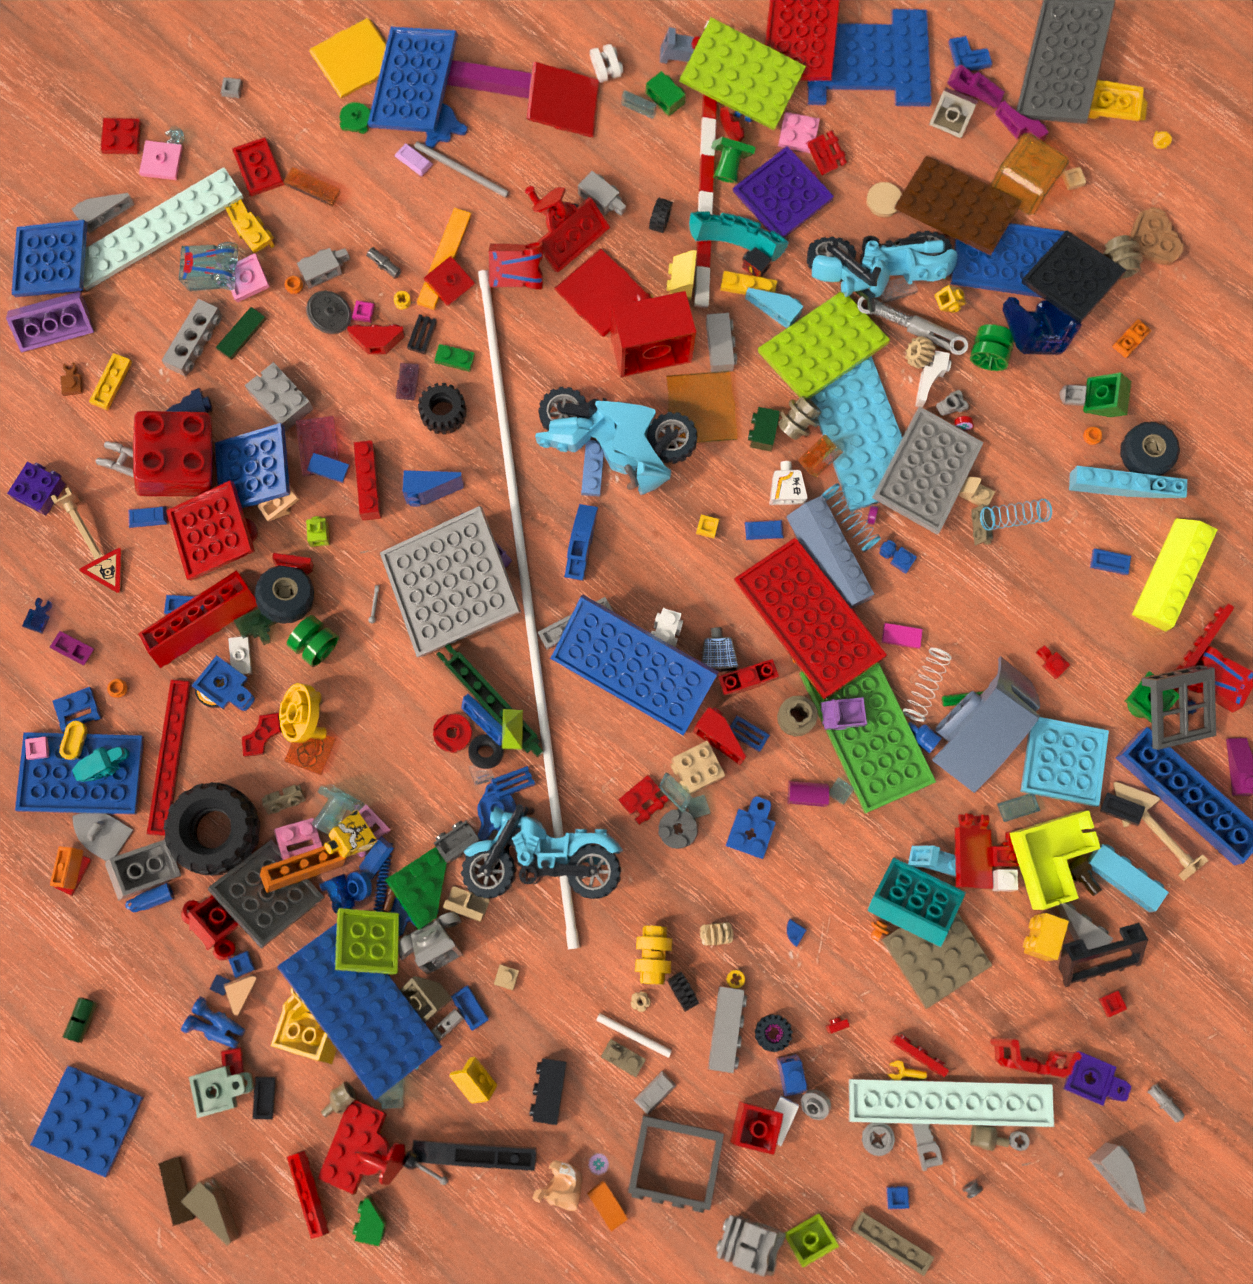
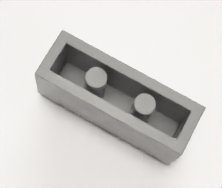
[706,313,737,373]

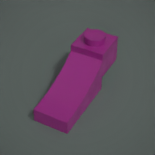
[947,65,1005,109]
[995,100,1049,149]

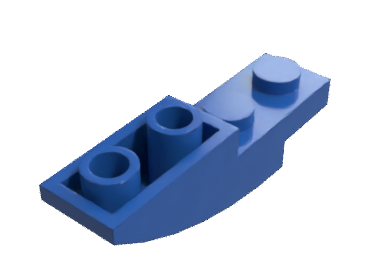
[564,504,598,581]

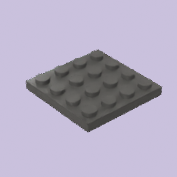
[208,840,324,949]

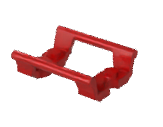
[990,1038,1082,1078]

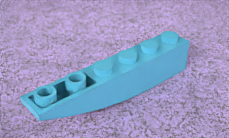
[1069,466,1187,498]

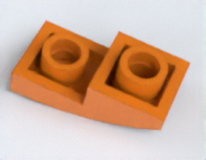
[1112,319,1152,358]
[586,1181,628,1232]

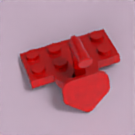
[525,186,610,273]
[318,1099,405,1194]

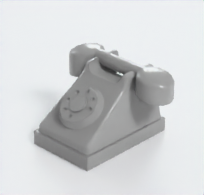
[398,912,463,975]

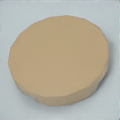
[866,182,902,217]

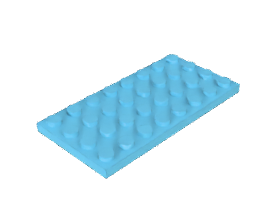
[810,356,902,512]

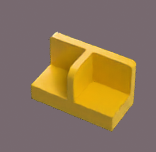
[449,1057,498,1103]

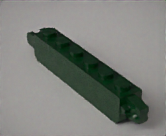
[436,644,544,758]

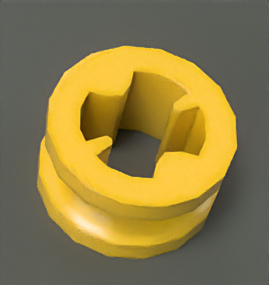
[394,291,411,310]
[726,970,745,989]

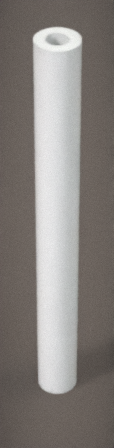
[596,1013,672,1057]

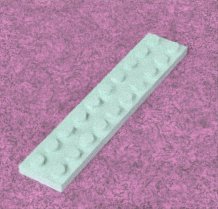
[83,167,244,291]
[849,1079,1054,1127]

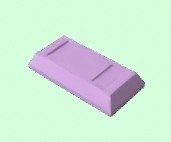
[394,143,433,177]

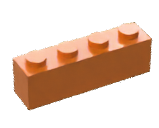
[260,846,346,893]

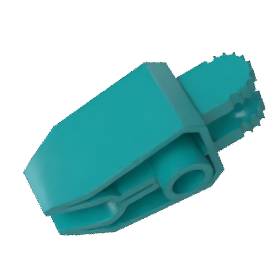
[72,747,130,782]

